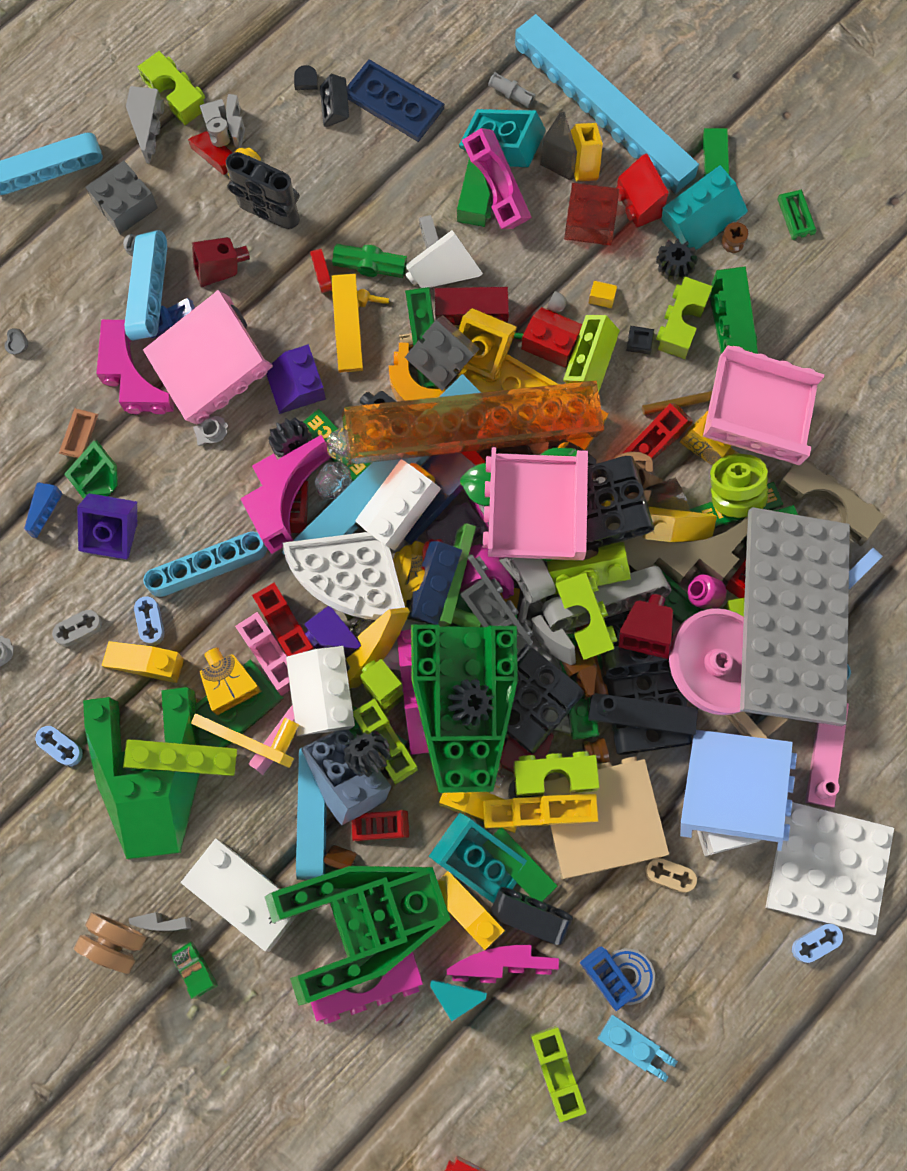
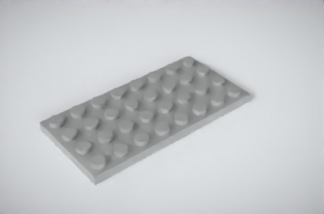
[740,507,850,726]

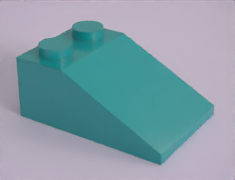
[459,109,546,167]
[428,812,527,903]

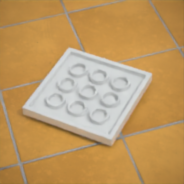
[765,802,894,935]

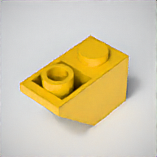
[564,123,603,182]

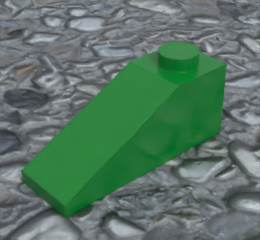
[457,158,493,227]

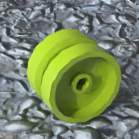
[710,453,768,518]

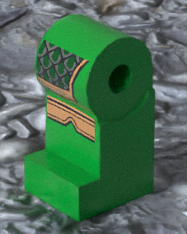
[172,941,218,999]

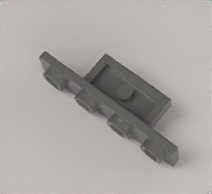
[461,554,534,646]

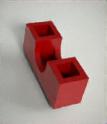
[252,582,314,656]

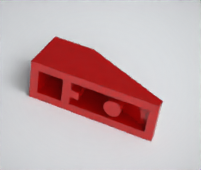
[623,403,694,461]

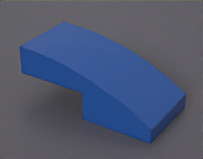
[150,298,195,338]

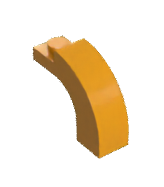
[388,342,447,417]

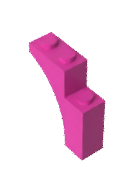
[96,319,174,414]
[397,629,429,755]

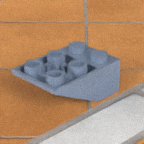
[302,729,391,826]

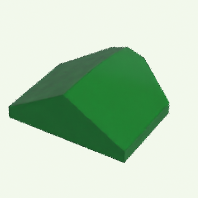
[64,440,118,499]

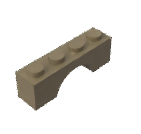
[777,460,885,546]

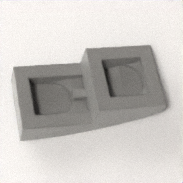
[226,94,245,150]
[531,615,576,665]
[129,912,192,931]

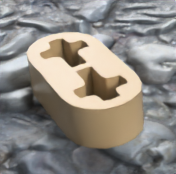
[645,858,697,893]

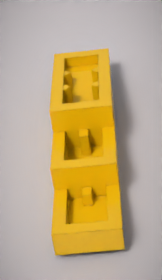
[332,274,363,373]
[346,607,410,689]
[483,794,598,828]

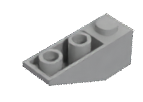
[126,86,164,164]

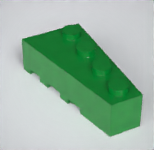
[709,266,760,354]

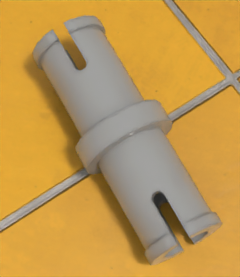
[488,72,536,108]

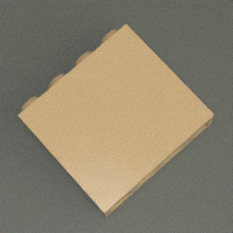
[543,757,669,880]

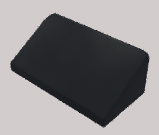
[320,73,349,127]

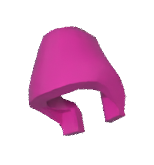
[459,544,514,599]

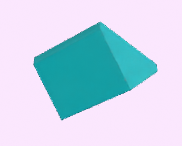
[430,980,487,1022]

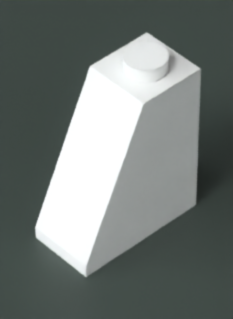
[405,230,483,288]

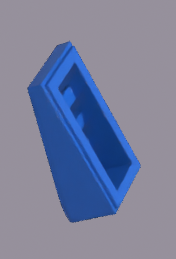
[24,482,62,538]
[580,946,637,1011]

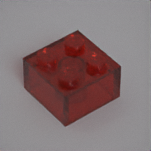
[564,182,620,246]

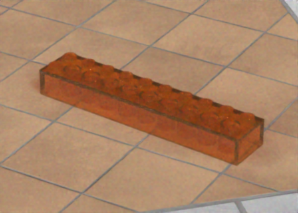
[342,380,604,465]

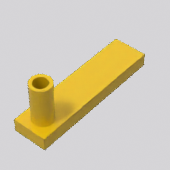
[191,714,299,768]

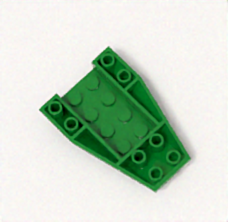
[411,624,518,793]

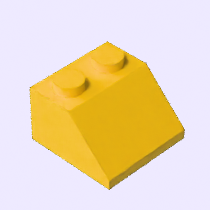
[459,308,517,380]

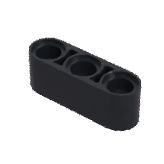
[489,887,573,945]

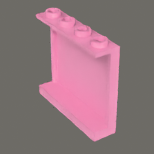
[143,290,273,425]
[703,346,824,465]
[483,447,588,560]

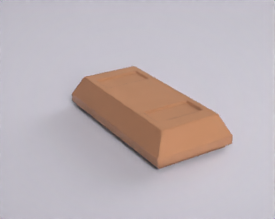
[59,408,98,458]

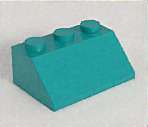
[661,165,748,251]

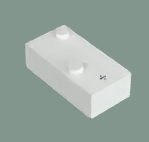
[180,838,298,952]

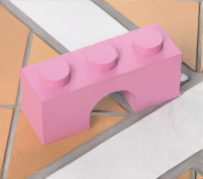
[235,612,290,696]

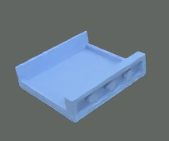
[680,730,797,851]

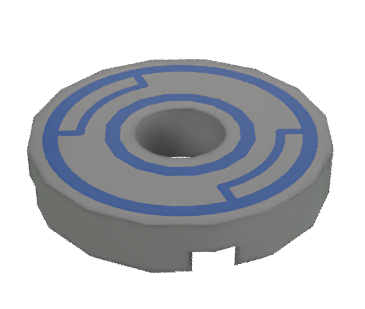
[600,948,655,1005]

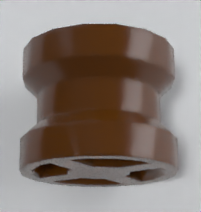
[721,222,749,253]
[582,737,610,763]

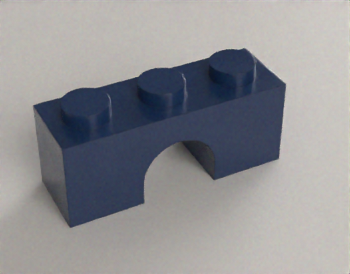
[408,541,462,625]

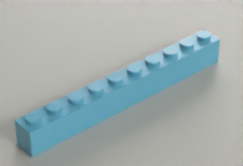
[515,14,699,194]
[282,374,484,555]

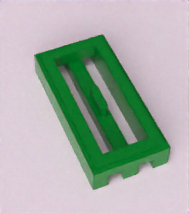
[777,189,817,240]

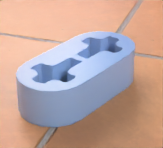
[849,548,883,589]
[134,596,164,646]
[35,726,83,766]
[792,924,843,963]

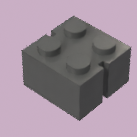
[85,161,158,234]
[405,315,480,391]

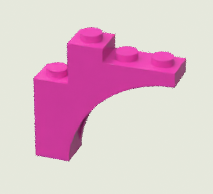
[240,435,333,554]

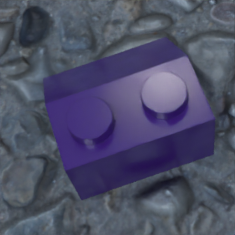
[266,344,326,414]
[77,493,137,560]
[304,606,361,657]

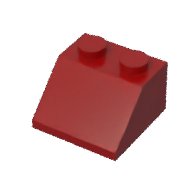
[615,153,669,228]
[521,307,582,368]

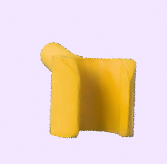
[357,289,389,307]

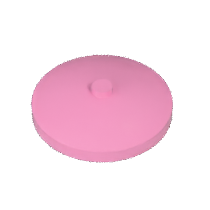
[669,609,744,715]

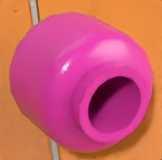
[687,575,727,610]

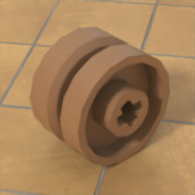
[73,912,147,974]

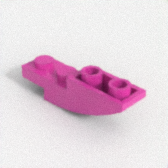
[447,945,559,983]

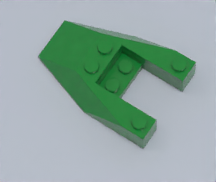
[83,687,200,859]
[264,866,451,1006]

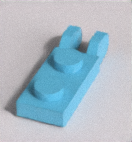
[597,1014,678,1082]

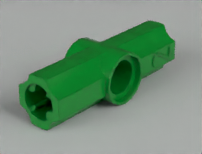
[332,244,407,278]

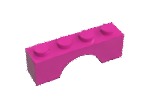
[462,128,532,229]
[311,952,423,1024]

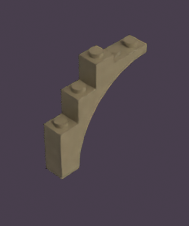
[597,517,748,584]

